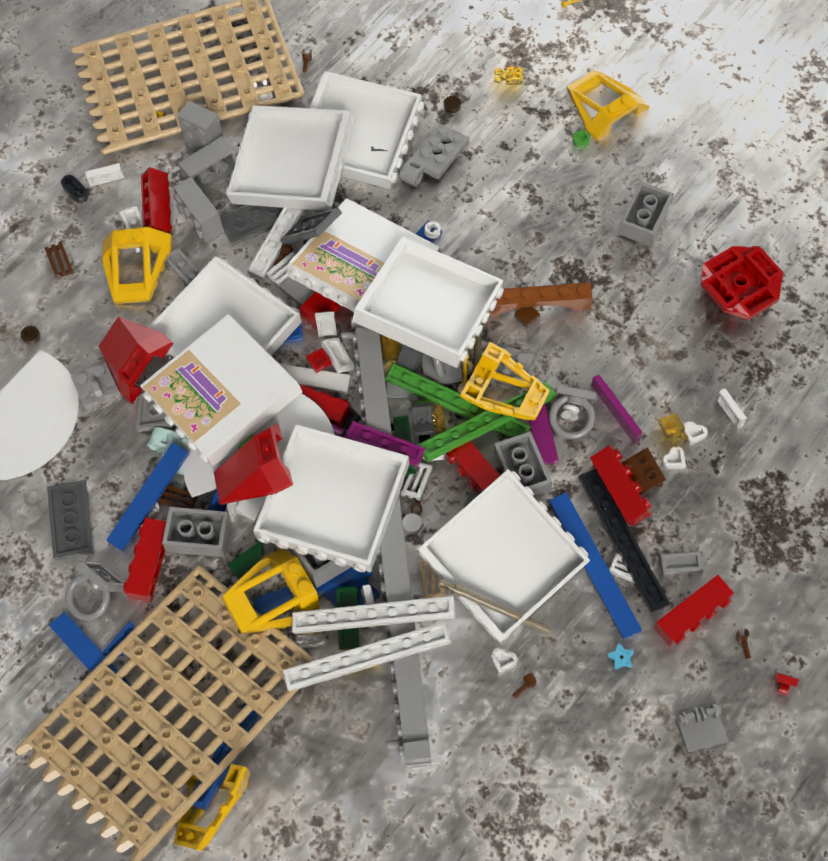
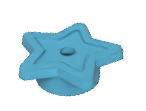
[607,644,634,670]

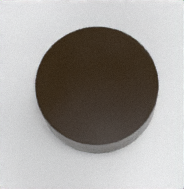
[444,96,461,113]
[21,325,41,345]

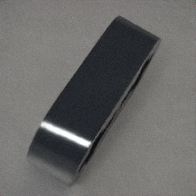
[61,175,89,203]

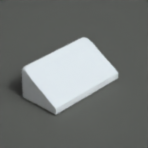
[236,496,267,521]

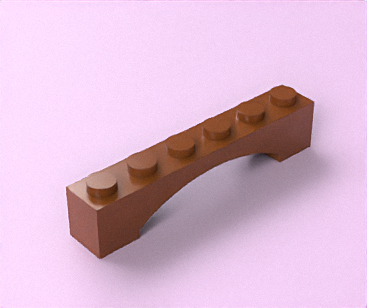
[489,282,593,317]

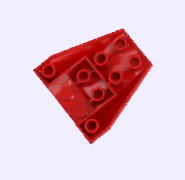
[98,317,174,404]
[214,423,293,505]

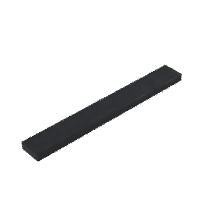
[578,469,670,613]

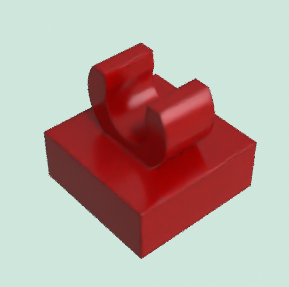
[306,348,332,373]
[773,672,799,695]

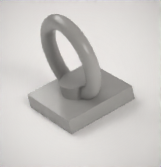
[422,354,463,385]
[549,385,597,440]
[65,561,124,621]

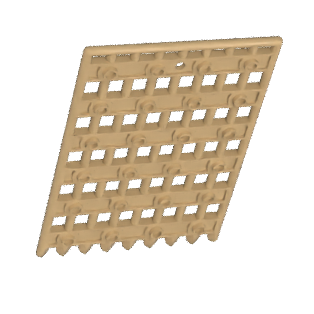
[71,0,305,155]
[15,565,315,861]

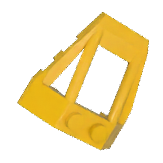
[567,70,650,141]
[102,227,172,304]
[459,342,550,420]
[222,549,320,633]
[173,764,251,852]

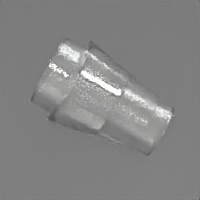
[295,632,325,650]

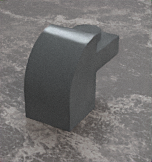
[397,344,424,372]
[411,402,434,445]

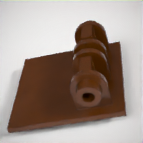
[623,447,666,495]

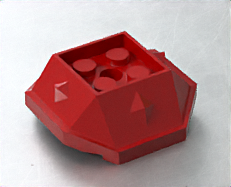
[700,246,784,320]

